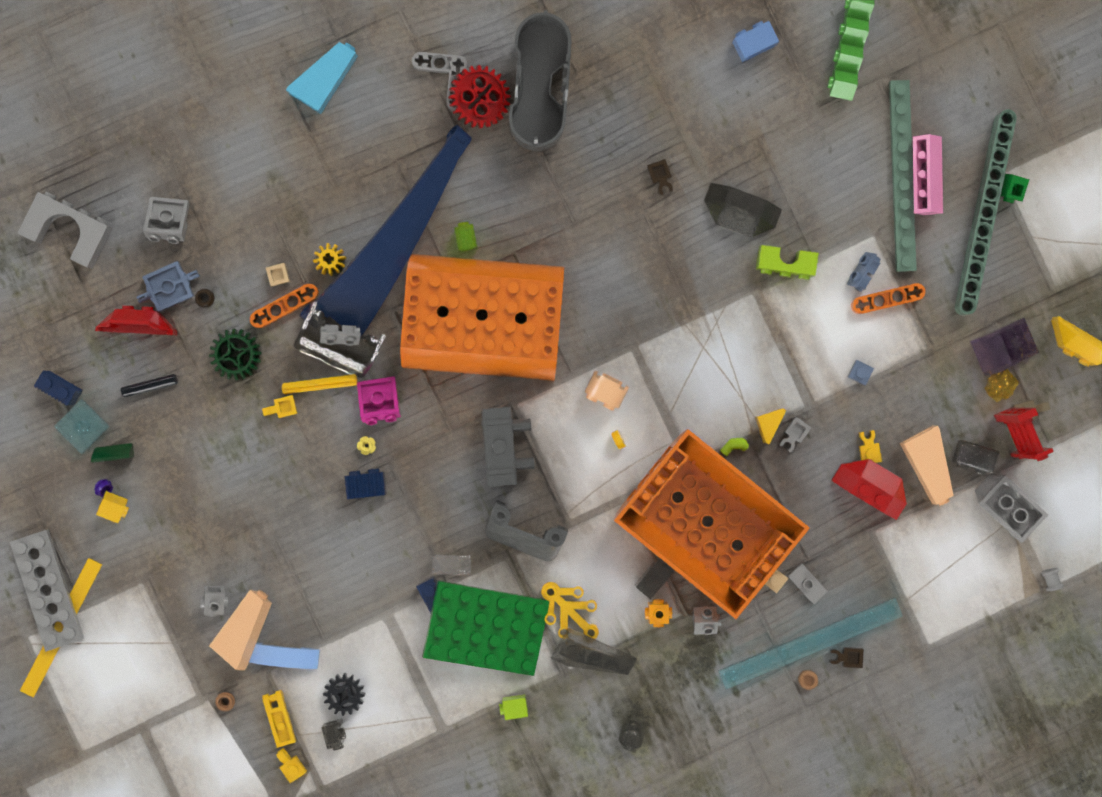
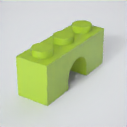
[756,245,819,280]

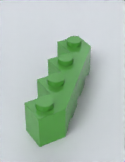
[827,0,875,101]

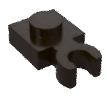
[647,159,673,196]
[829,647,864,668]

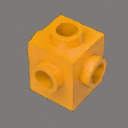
[645,599,672,627]

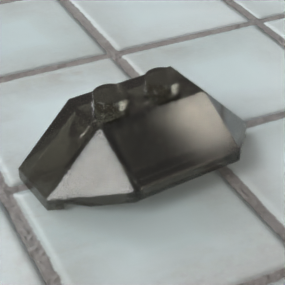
[704,183,782,238]

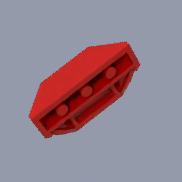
[95,305,177,336]
[831,459,907,520]

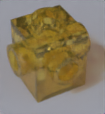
[984,368,1020,402]

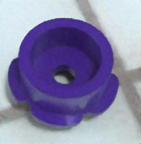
[94,479,113,497]

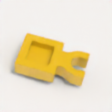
[859,430,882,463]

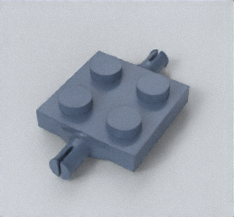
[136,261,200,312]

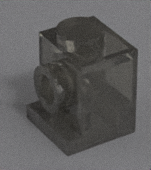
[321,718,346,751]

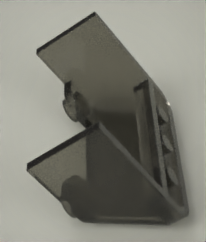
[293,302,385,378]

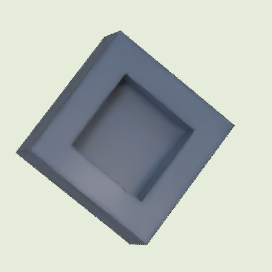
[847,360,874,386]

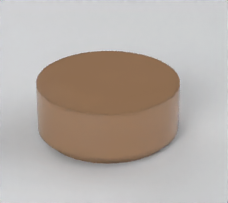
[798,670,818,690]

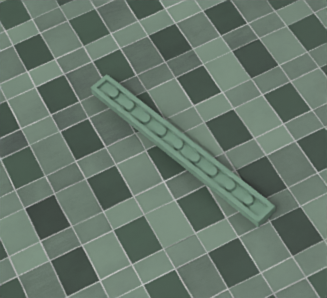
[889,80,917,272]

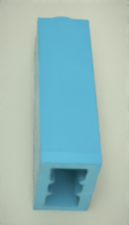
[286,42,358,114]

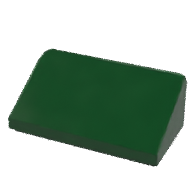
[91,443,134,463]

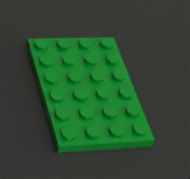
[422,580,549,676]

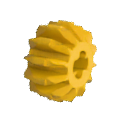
[313,243,346,276]

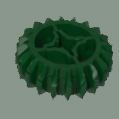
[209,328,262,380]

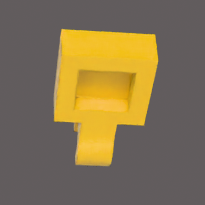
[262,395,298,418]
[276,747,307,783]

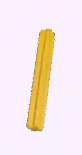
[282,374,358,394]

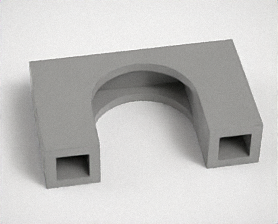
[18,191,112,269]

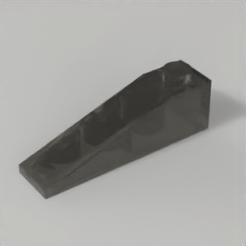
[551,627,637,675]

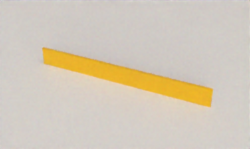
[20,558,102,698]

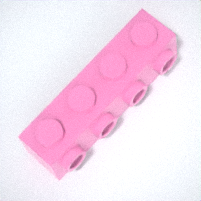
[913,134,943,215]

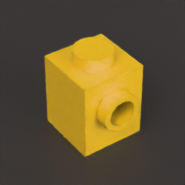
[96,491,129,523]

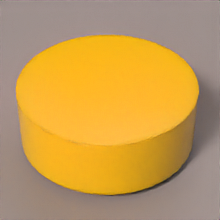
[611,430,626,450]

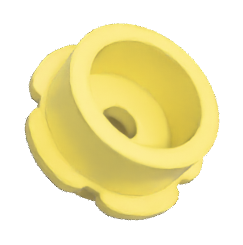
[357,436,376,455]

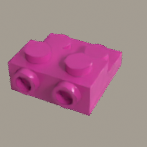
[357,376,401,425]

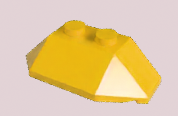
[1051,316,1102,367]

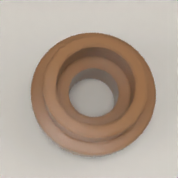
[216,692,235,712]

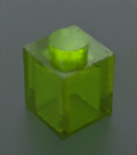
[454,222,478,252]

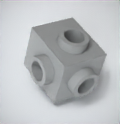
[200,586,228,617]
[692,606,721,635]

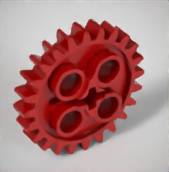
[448,65,511,129]

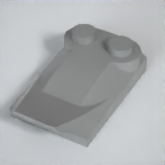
[975,474,1048,543]

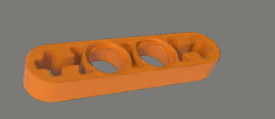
[851,283,926,314]
[250,284,319,328]

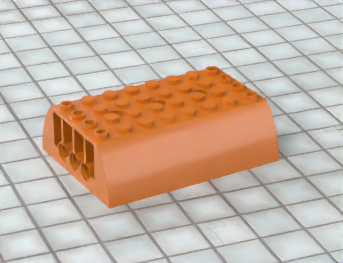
[400,254,564,381]
[614,429,810,619]

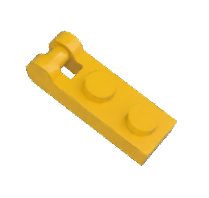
[262,690,297,748]

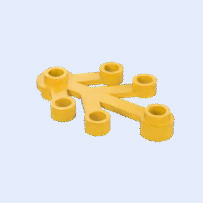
[541,582,599,640]

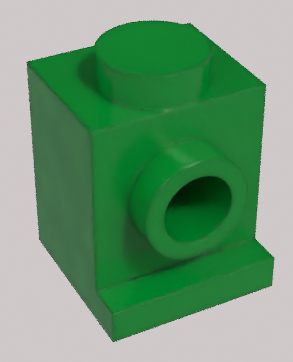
[1000,173,1030,204]

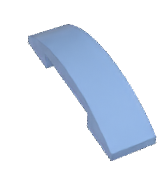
[249,642,320,669]

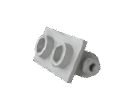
[320,324,361,346]

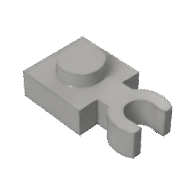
[779,417,811,452]

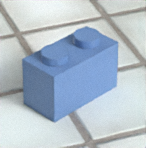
[732,21,779,63]

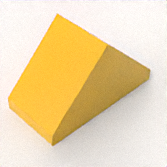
[755,408,786,444]

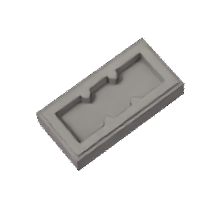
[787,563,828,604]

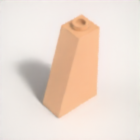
[900,425,954,506]
[209,590,272,671]

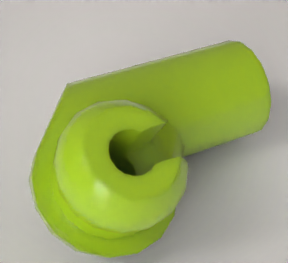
[720,438,749,457]

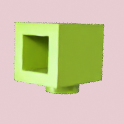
[499,694,528,720]

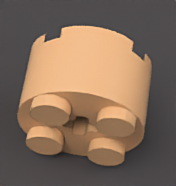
[585,370,629,411]

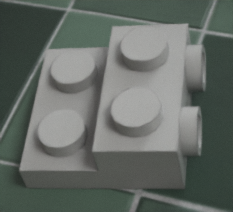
[143,197,190,244]

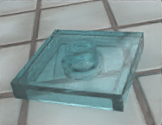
[54,399,110,454]

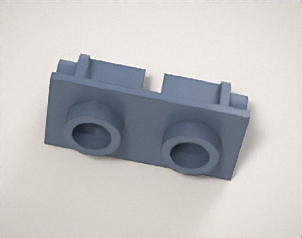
[847,252,881,292]

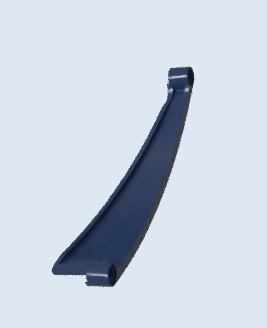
[300,125,472,337]

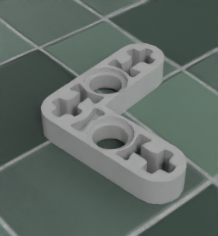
[412,52,467,112]

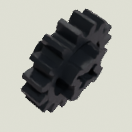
[323,673,366,716]

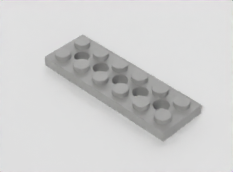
[10,529,84,652]

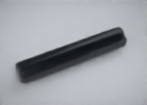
[121,374,178,397]

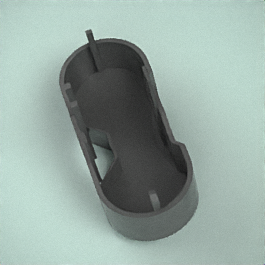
[509,10,572,151]

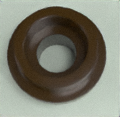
[195,289,215,308]

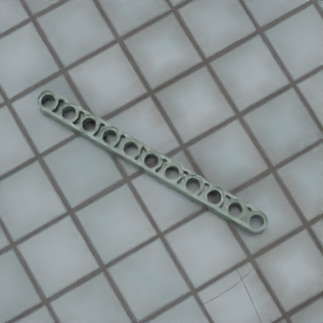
[955,109,1017,315]

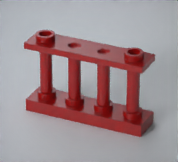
[994,408,1054,461]

